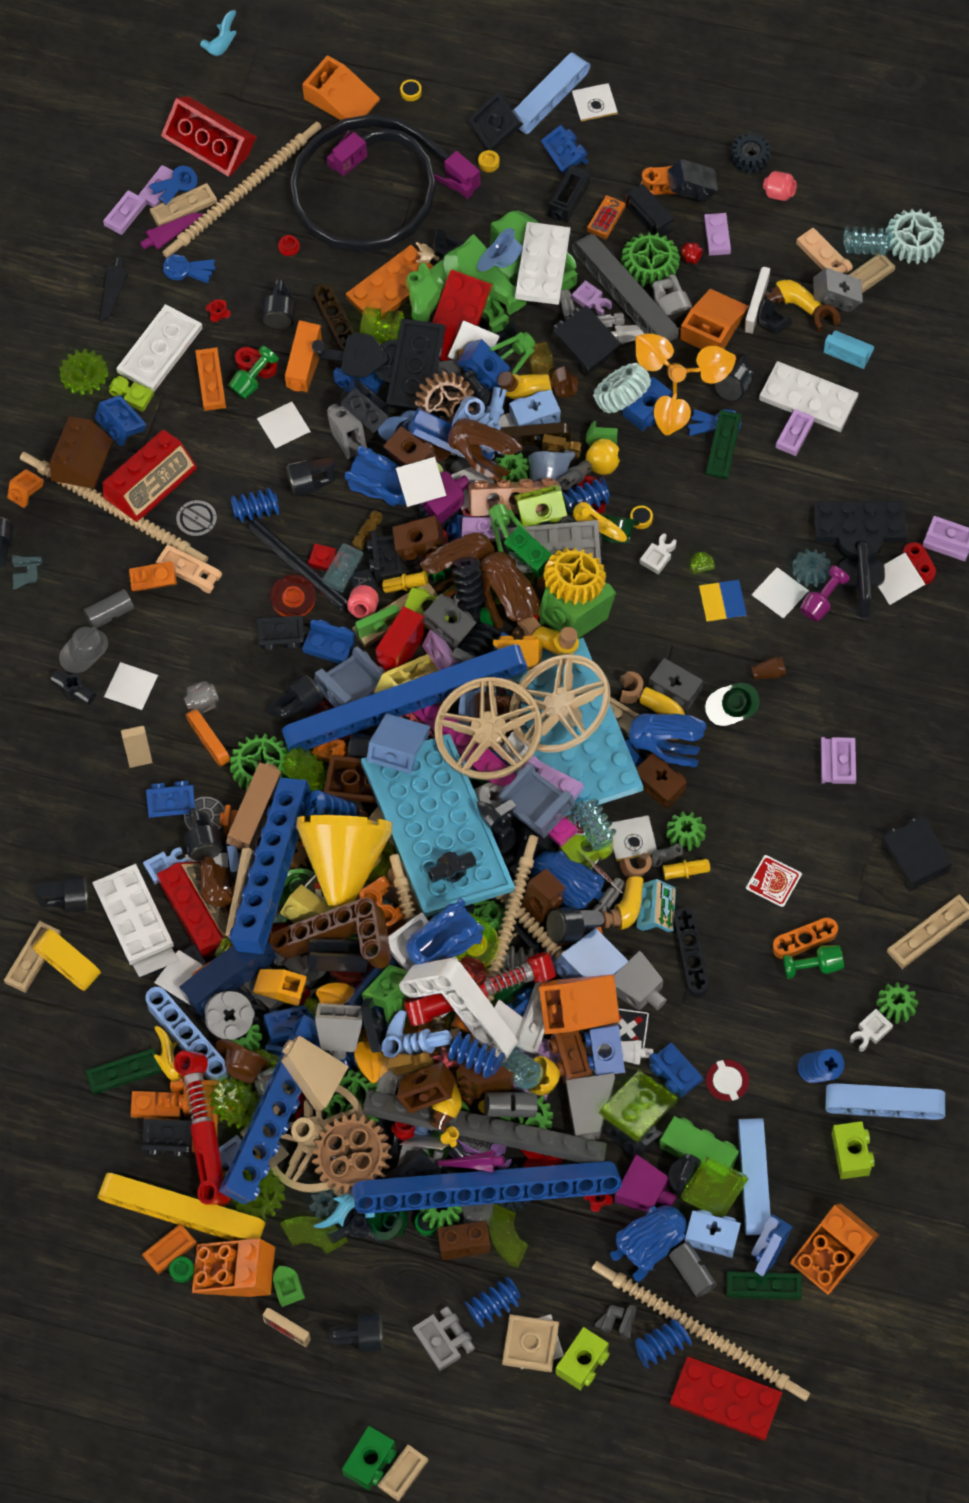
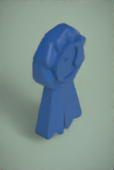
[149,166,197,205]
[163,254,216,283]
[688,409,741,436]

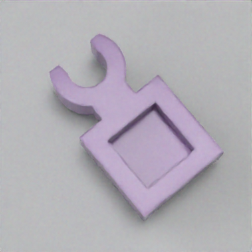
[572,280,612,315]

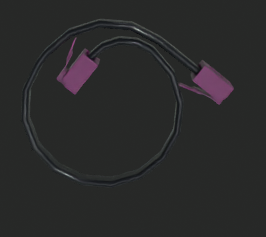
[290,114,480,253]

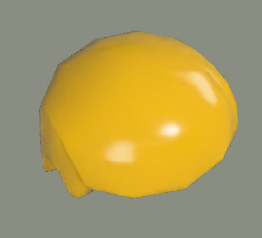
[586,438,620,475]
[526,1055,560,1096]

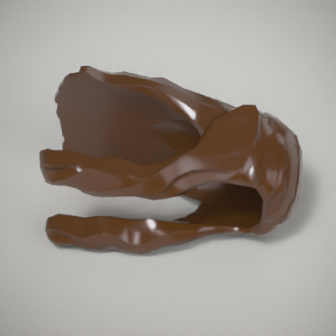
[448,418,523,482]
[420,532,495,597]
[479,551,541,629]

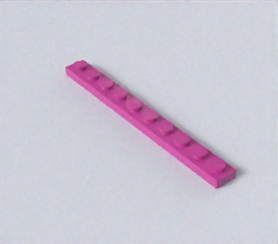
[412,704,578,847]

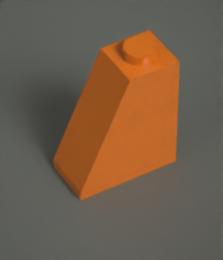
[285,320,322,392]

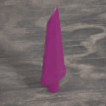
[140,213,205,250]

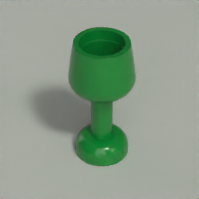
[228,345,279,400]
[783,945,844,979]

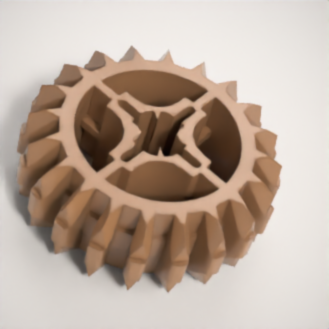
[415,371,474,423]

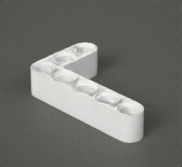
[399,958,517,1063]

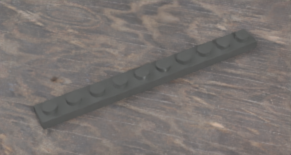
[362,1090,607,1163]

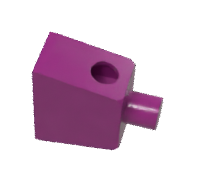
[421,471,470,524]
[615,1155,677,1212]

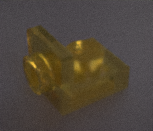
[528,342,554,375]

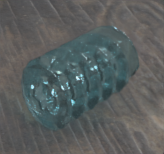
[843,226,891,256]
[570,798,617,851]
[501,1047,543,1090]

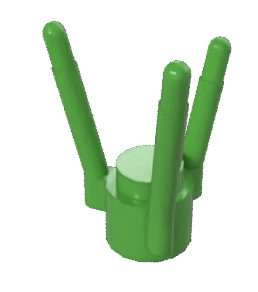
[490,332,535,374]
[489,504,529,551]

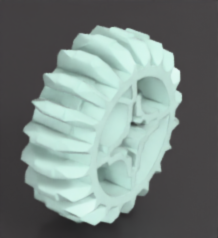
[885,209,944,264]
[593,363,651,413]

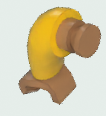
[511,616,579,656]
[620,672,685,740]
[601,852,652,930]

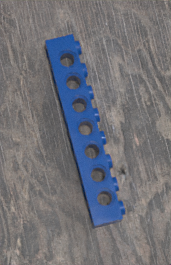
[229,778,312,954]
[218,1015,323,1205]

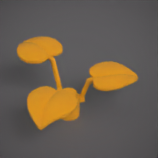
[635,334,736,435]
[316,983,419,1084]

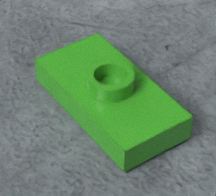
[355,604,400,639]

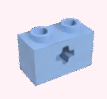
[509,389,561,426]
[685,1210,741,1258]

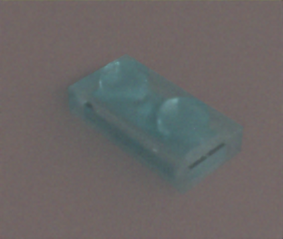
[322,543,363,593]

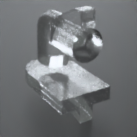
[376,1062,398,1095]

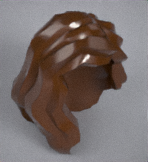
[200,857,235,908]

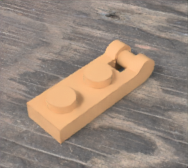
[796,228,853,273]
[156,545,222,593]

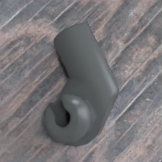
[650,844,683,867]

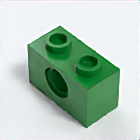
[504,525,553,579]
[342,1426,397,1490]

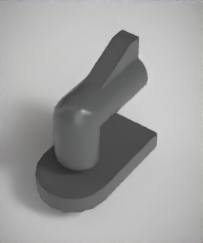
[595,1305,637,1339]

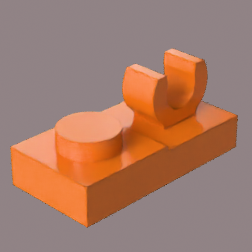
[129,561,177,592]
[131,1091,181,1119]

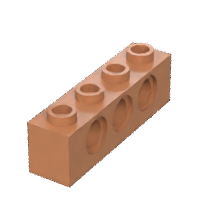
[468,478,561,516]

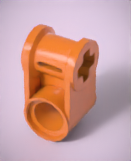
[640,166,677,195]

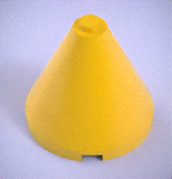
[297,815,393,909]

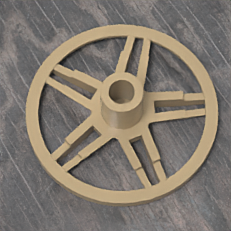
[509,654,610,753]
[434,677,542,780]
[267,1085,367,1193]

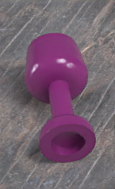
[800,565,850,622]

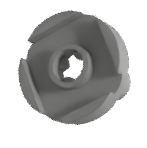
[205,991,254,1040]

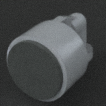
[652,274,693,325]

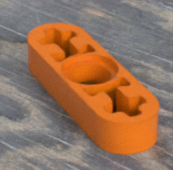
[185,708,230,767]
[773,918,838,959]

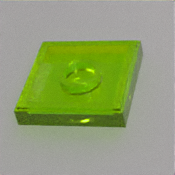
[681,1156,749,1218]

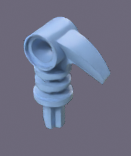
[451,396,501,454]
[382,1010,452,1058]

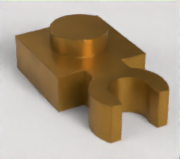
[542,434,581,458]
[387,1052,434,1076]

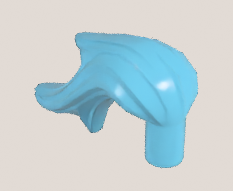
[200,10,236,56]
[313,1192,375,1228]

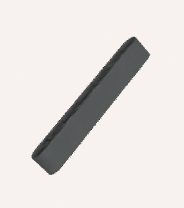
[572,233,679,342]

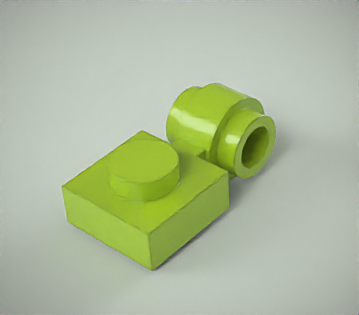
[109,376,154,412]

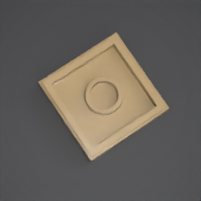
[502,1314,559,1372]

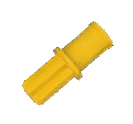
[382,571,428,593]
[662,859,710,880]

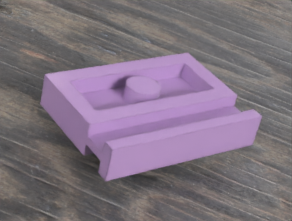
[923,516,969,561]
[821,737,856,784]

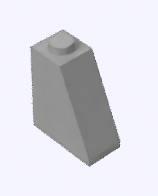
[566,1073,615,1140]

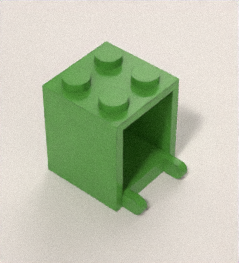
[538,573,616,638]

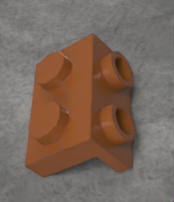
[548,1030,592,1084]

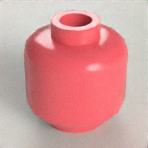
[763,171,797,201]
[347,585,379,619]

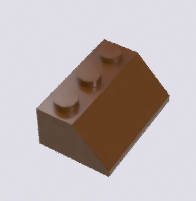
[50,416,113,489]
[324,755,377,803]
[456,1062,514,1108]

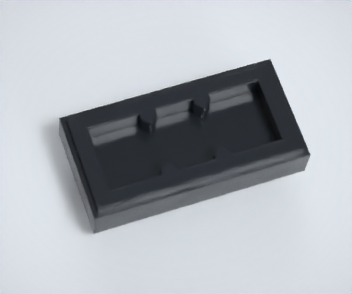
[360,998,384,1053]

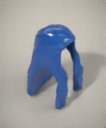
[344,445,406,507]
[629,714,706,767]
[530,850,604,909]
[406,898,484,965]
[610,1205,687,1283]

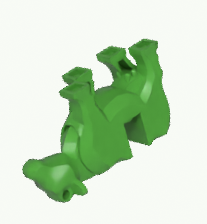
[406,211,577,333]

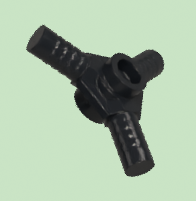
[329,1207,384,1245]

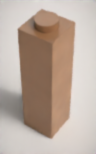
[226,762,281,850]

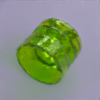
[360,306,404,345]

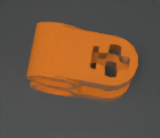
[356,875,416,935]

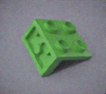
[362,964,411,1029]

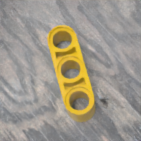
[33,929,101,991]

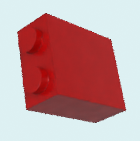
[376,606,425,672]

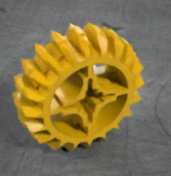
[543,547,606,606]

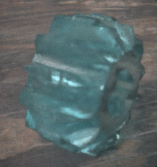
[792,548,831,587]

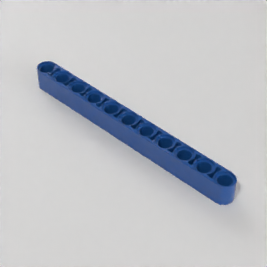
[282,645,528,753]
[351,1161,622,1214]

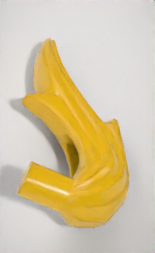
[573,502,627,542]
[154,1026,184,1082]

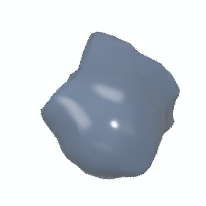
[528,450,575,490]

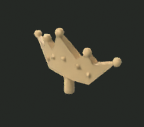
[416,242,439,263]

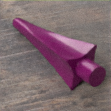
[437,1150,505,1173]

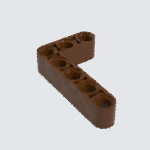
[269,897,391,969]

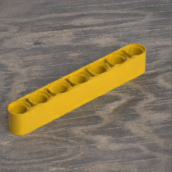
[98,1173,266,1241]

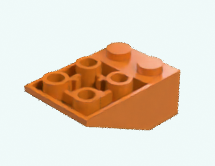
[302,55,380,120]
[680,289,749,349]
[539,974,620,1034]
[790,1203,879,1295]
[192,1238,275,1297]

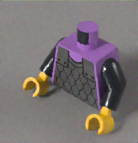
[440,1100,512,1171]

